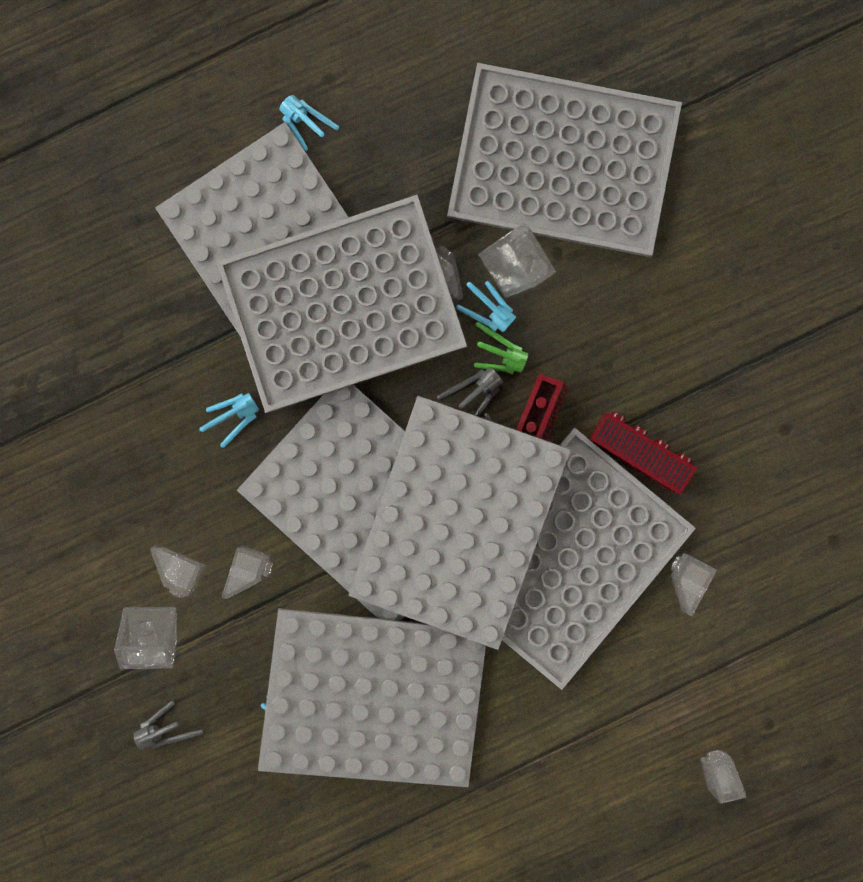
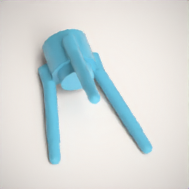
[279,95,339,151]
[456,281,516,332]
[199,393,259,447]

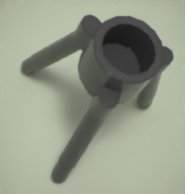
[437,367,503,417]
[133,701,204,751]

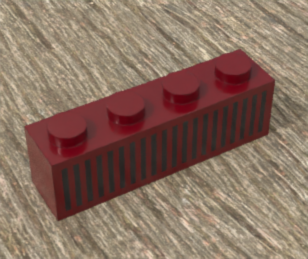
[516,373,569,441]
[588,411,697,495]

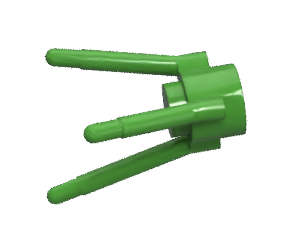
[474,322,528,375]

